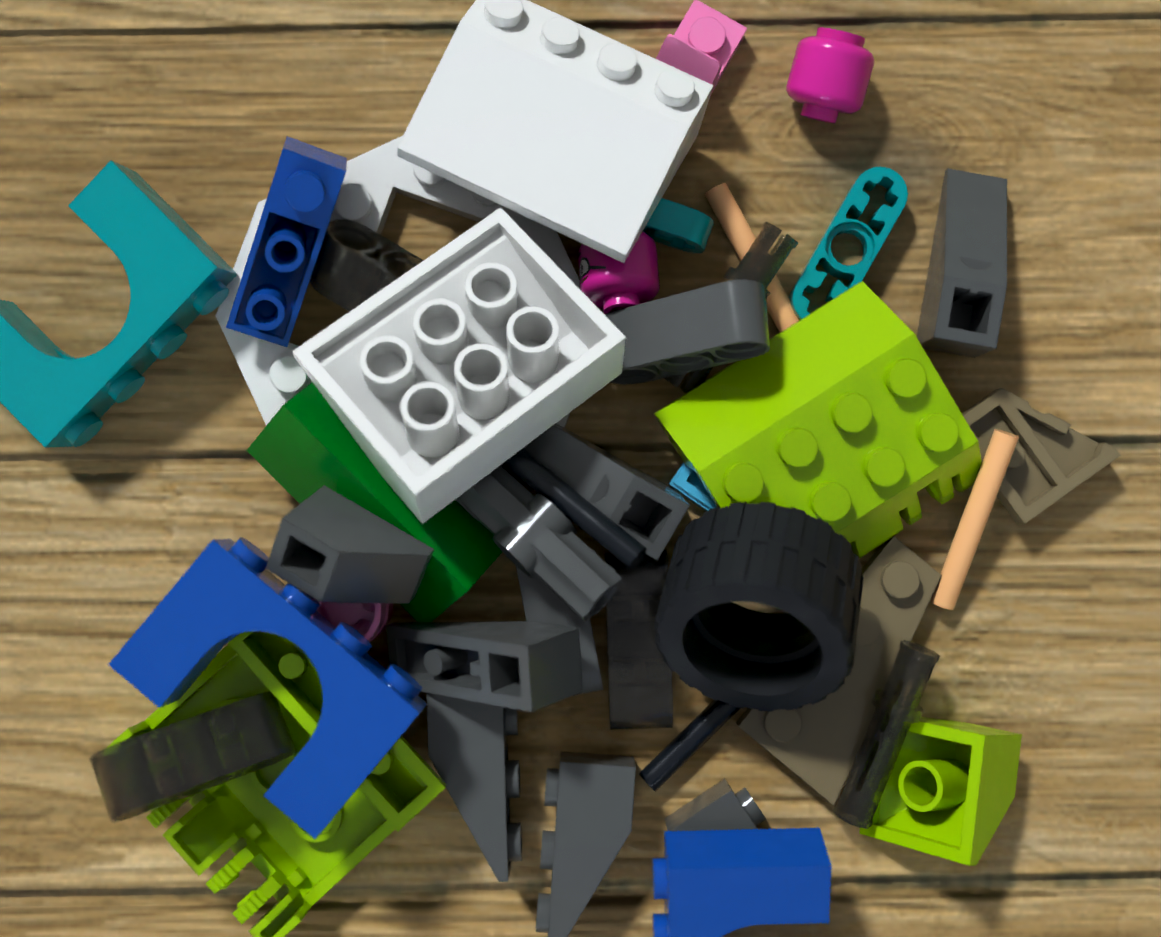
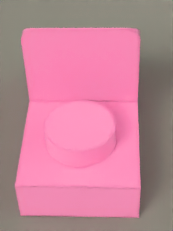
[656,0,747,94]

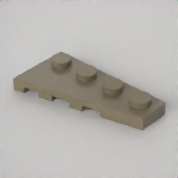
[736,536,942,806]

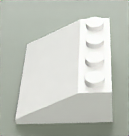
[397,0,714,263]
[292,207,626,524]

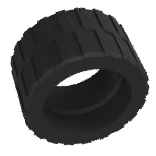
[654,502,863,711]

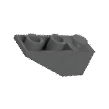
[917,168,1007,358]
[501,423,690,560]
[427,693,522,882]
[536,751,636,937]

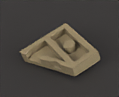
[962,388,1121,524]

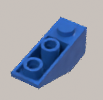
[226,136,347,347]

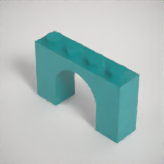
[0,160,238,448]

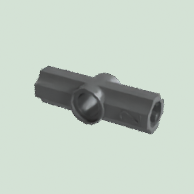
[455,465,623,622]

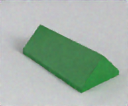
[246,382,502,622]

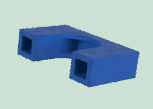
[108,537,427,839]
[652,828,832,937]

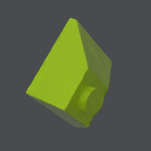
[859,711,1022,866]

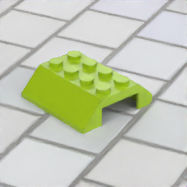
[654,281,982,610]
[95,631,447,937]

